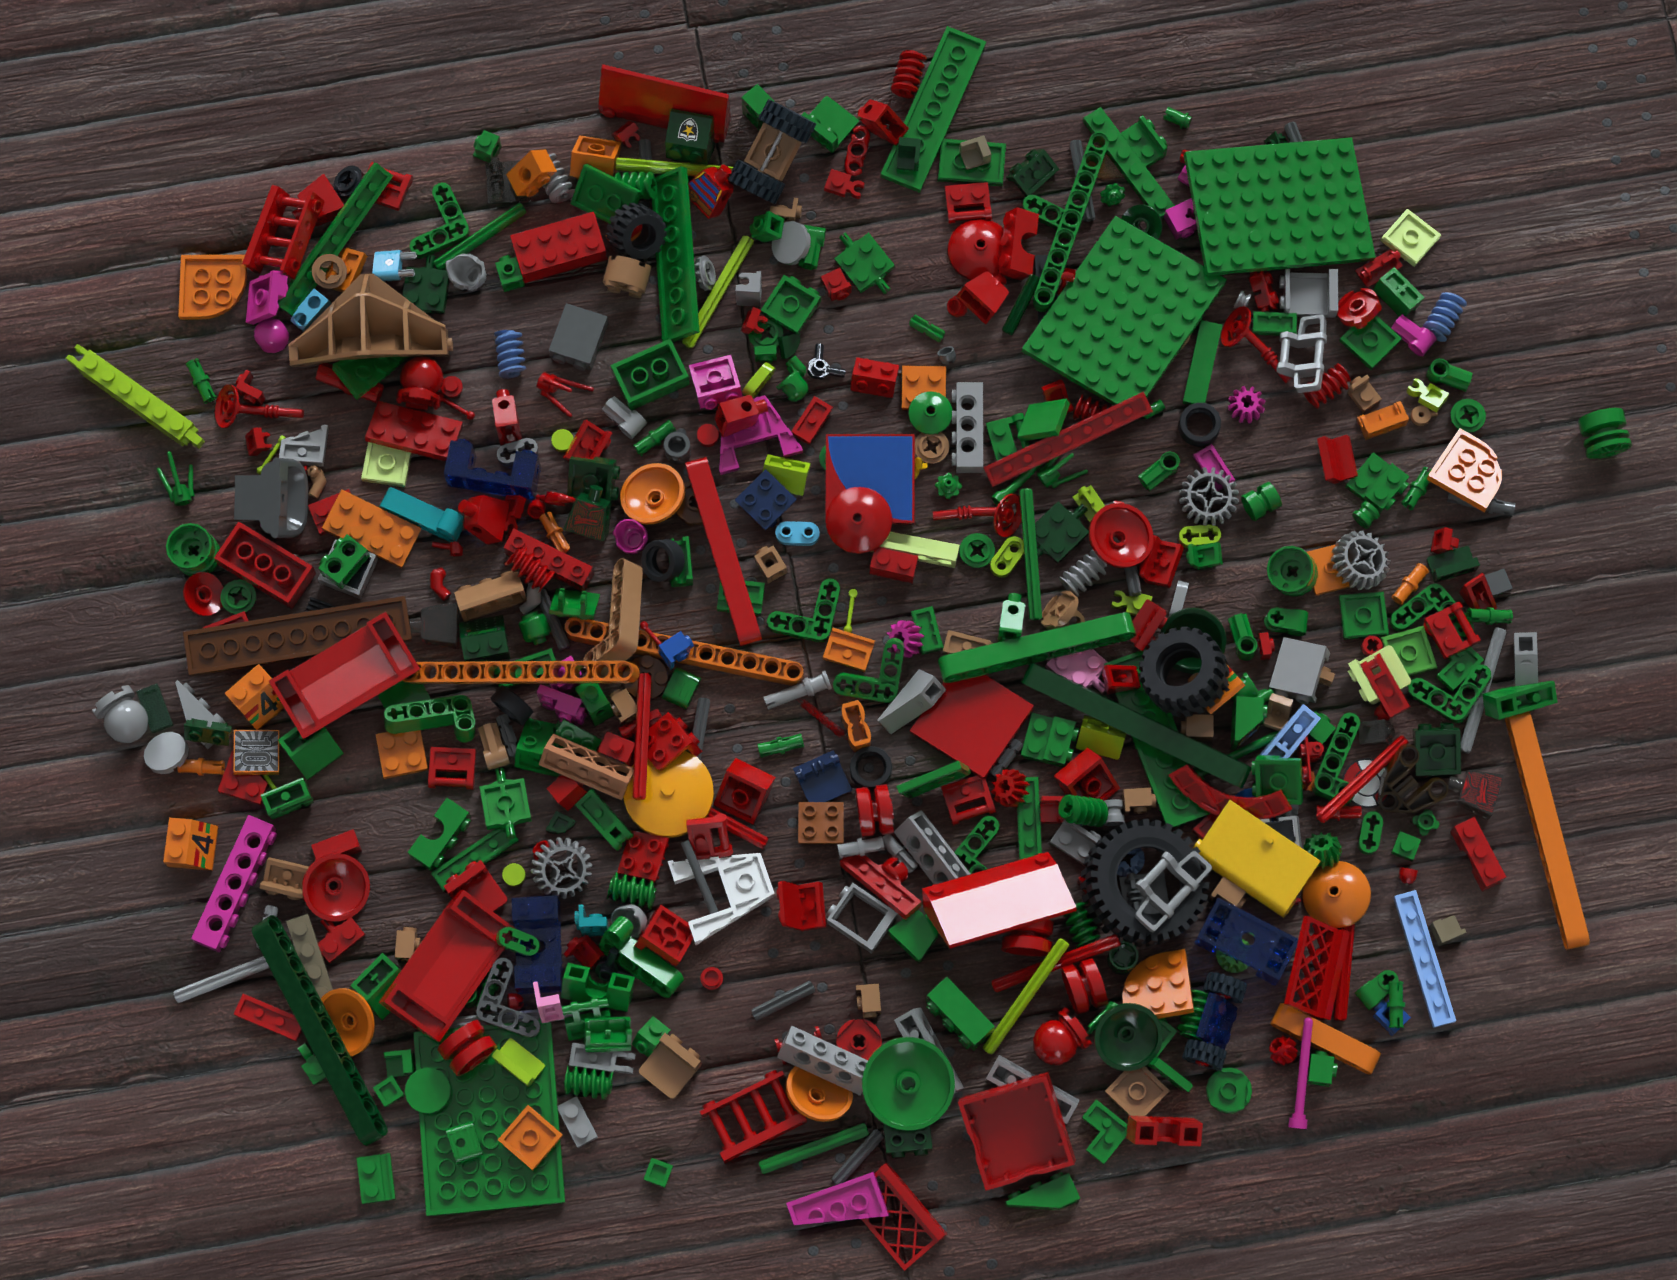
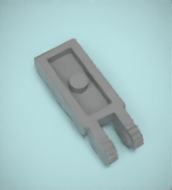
[569,1043,636,1074]

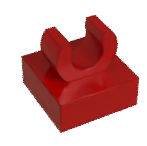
[612,121,640,148]
[741,307,768,334]
[245,428,272,456]
[1431,527,1459,554]

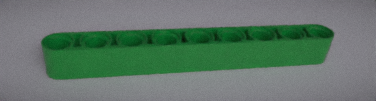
[1033,132,1109,312]
[938,612,1136,683]

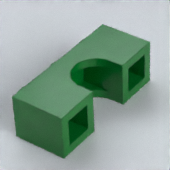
[407,798,471,872]
[561,963,635,1012]

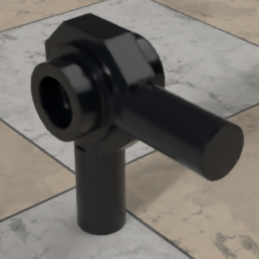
[807,343,846,380]
[595,947,635,981]

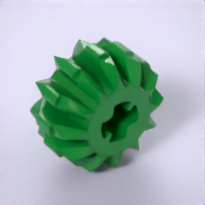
[1303,832,1342,870]

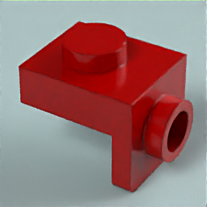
[235,370,266,406]
[1041,379,1074,415]
[563,935,605,970]

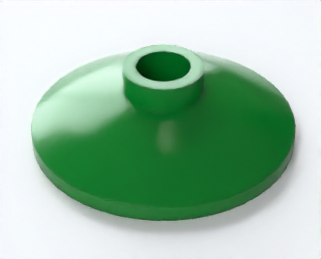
[909,391,952,435]

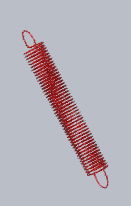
[797,698,848,740]

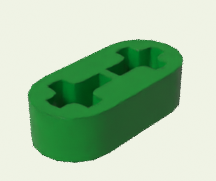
[1358,811,1383,855]
[496,927,540,956]

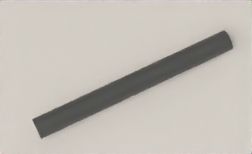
[681,840,719,914]

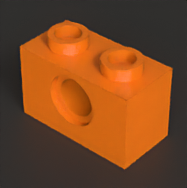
[506,149,557,197]

